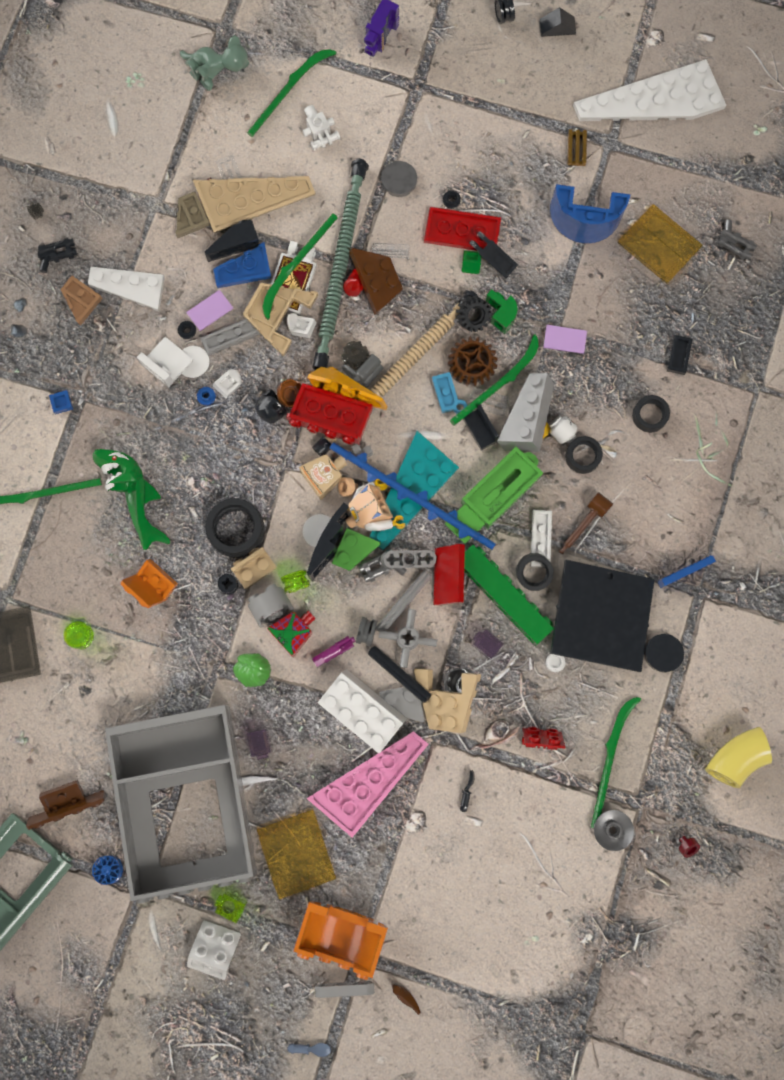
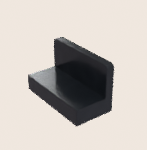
[463,404,499,450]

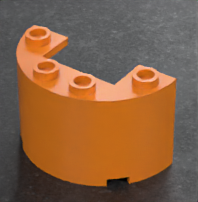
[293,901,388,980]

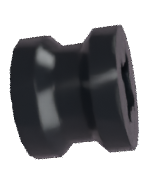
[218,574,239,595]

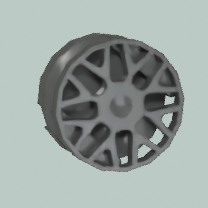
[356,617,378,647]

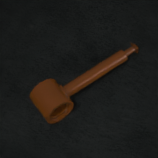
[559,492,613,555]

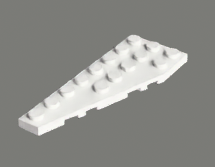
[573,59,726,121]

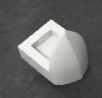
[287,313,316,338]
[213,369,241,398]

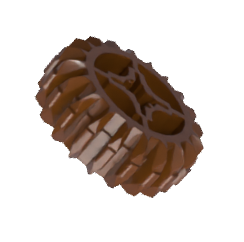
[447,336,498,387]

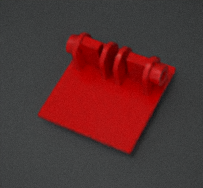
[522,727,566,750]

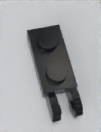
[470,231,518,279]

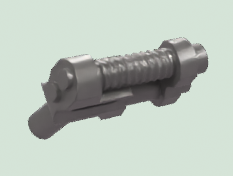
[717,220,757,260]
[358,549,407,583]

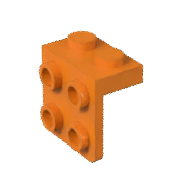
[120,559,178,608]

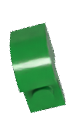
[486,289,518,334]

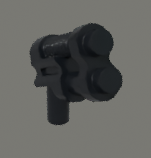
[38,237,78,273]

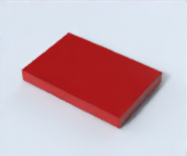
[433,544,465,606]

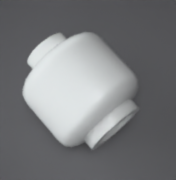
[549,416,577,444]

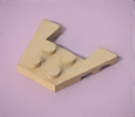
[243,283,318,356]
[414,668,481,733]

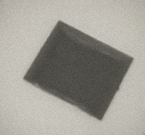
[0,606,41,683]

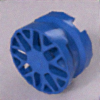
[92,855,124,885]

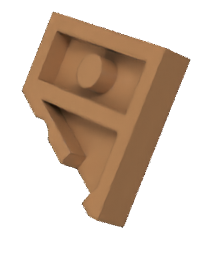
[60,276,103,326]

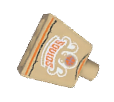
[299,454,347,500]

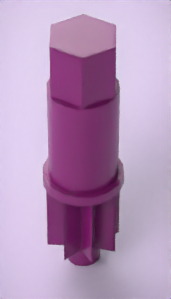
[312,636,356,668]

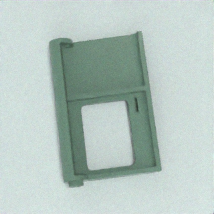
[0,813,73,951]

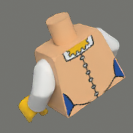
[346,479,405,531]

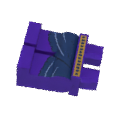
[364,0,399,57]

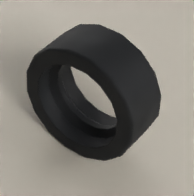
[632,395,670,433]
[565,436,603,474]
[516,553,554,591]

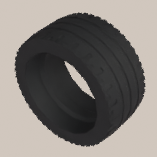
[205,498,265,558]

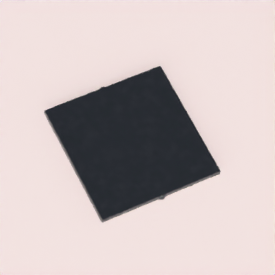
[550,559,655,673]

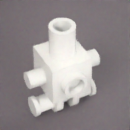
[302,105,340,151]

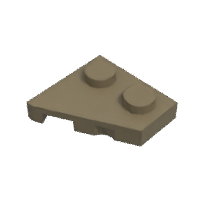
[175,191,210,238]

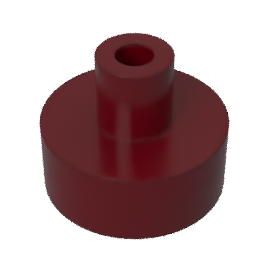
[679,836,700,858]

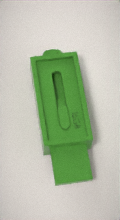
[445,447,543,544]

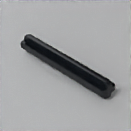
[368,646,431,703]

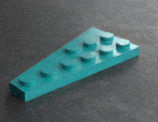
[369,431,459,551]

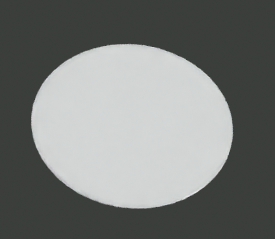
[182,346,209,378]
[303,514,331,547]

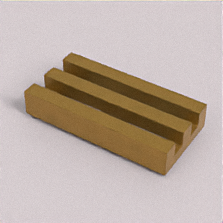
[567,129,587,166]

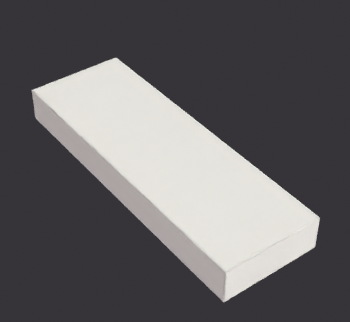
[530,510,552,568]

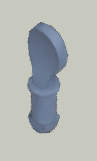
[287,1043,331,1057]

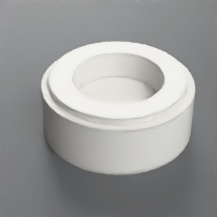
[545,654,566,673]

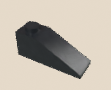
[204,219,259,262]

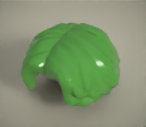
[233,653,271,687]

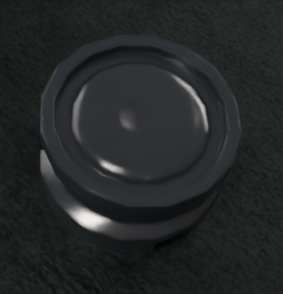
[494,0,515,24]

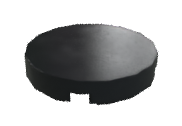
[644,634,684,673]

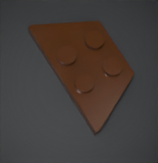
[349,248,403,315]

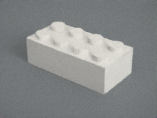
[318,669,407,753]

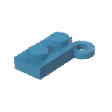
[432,372,467,414]

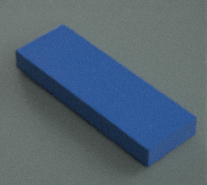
[658,555,716,589]

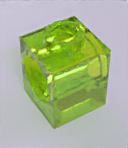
[214,891,248,923]

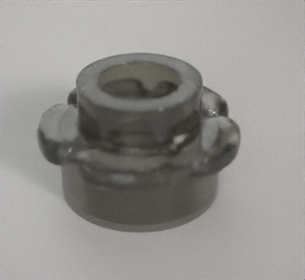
[27,202,44,220]

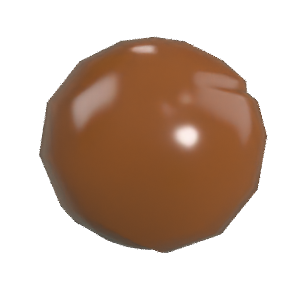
[277,378,301,408]

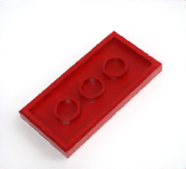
[424,207,501,251]

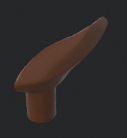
[391,984,421,1015]

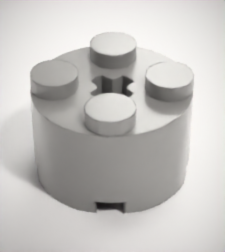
[248,584,294,628]

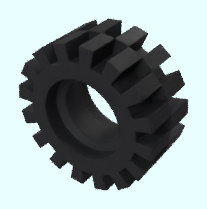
[456,296,492,332]

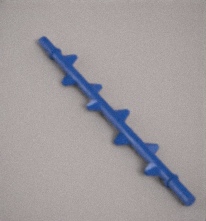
[330,442,496,550]

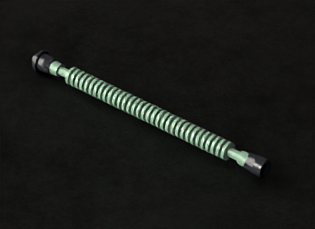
[312,158,369,370]

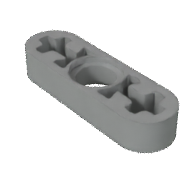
[381,550,436,569]
[315,981,375,998]

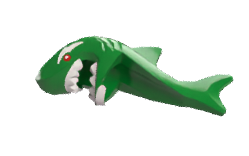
[92,449,170,550]

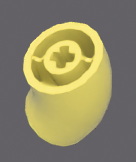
[705,727,772,788]

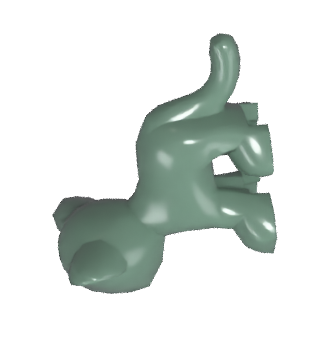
[180,35,249,91]

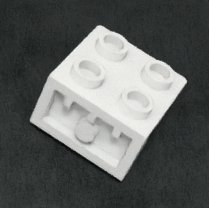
[137,337,193,387]
[187,920,241,980]

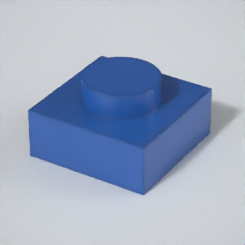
[49,390,73,415]

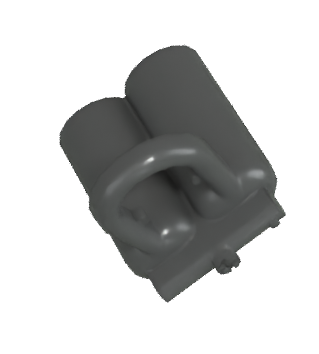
[342,354,384,388]

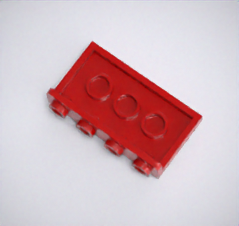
[286,383,373,445]

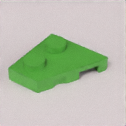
[332,528,381,571]

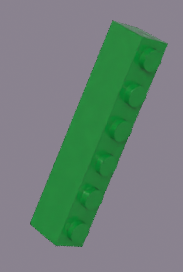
[464,544,554,646]

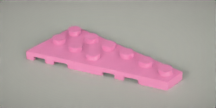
[307,731,428,838]

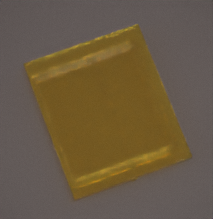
[617,204,703,284]
[257,809,336,900]

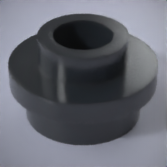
[443,190,461,209]
[178,321,197,339]

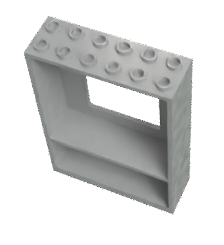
[105,705,258,904]

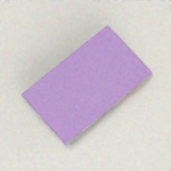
[186,290,233,331]
[543,325,587,354]

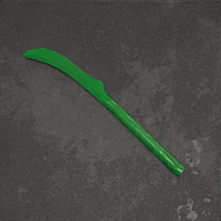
[247,49,337,137]
[262,213,338,320]
[450,334,539,426]
[0,478,102,504]
[591,697,641,828]

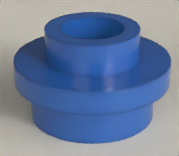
[197,387,216,406]

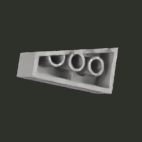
[497,373,554,452]

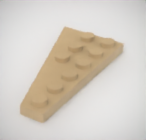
[193,176,316,233]

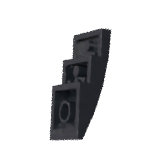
[307,502,351,581]

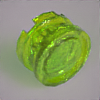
[280,570,311,593]
[63,621,94,650]

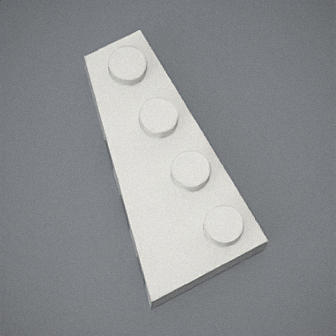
[88,267,165,312]

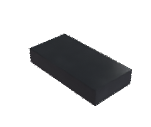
[667,335,693,375]

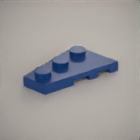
[213,242,271,289]

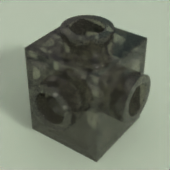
[341,341,369,370]

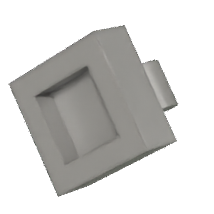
[352,444,373,458]

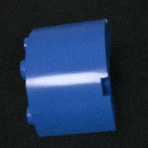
[550,184,631,244]

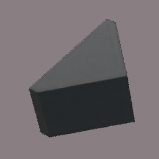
[539,7,576,37]

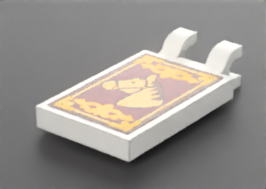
[271,241,317,316]

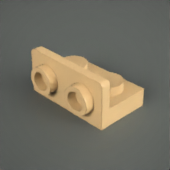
[231,547,277,590]

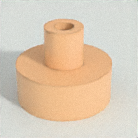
[338,477,358,496]

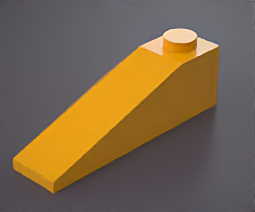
[307,367,387,410]

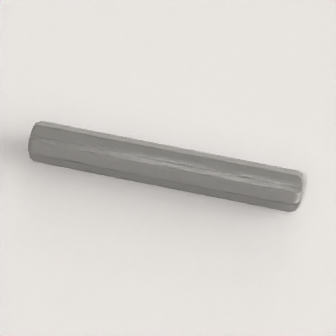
[376,571,431,631]

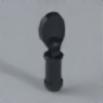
[460,770,475,812]

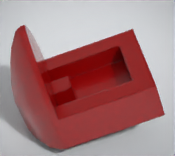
[343,269,364,297]

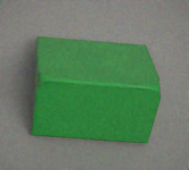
[462,251,482,274]

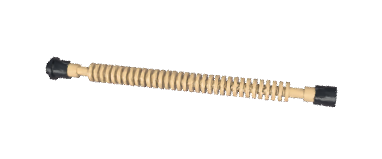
[312,290,478,457]

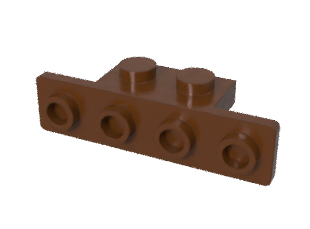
[26,780,106,830]

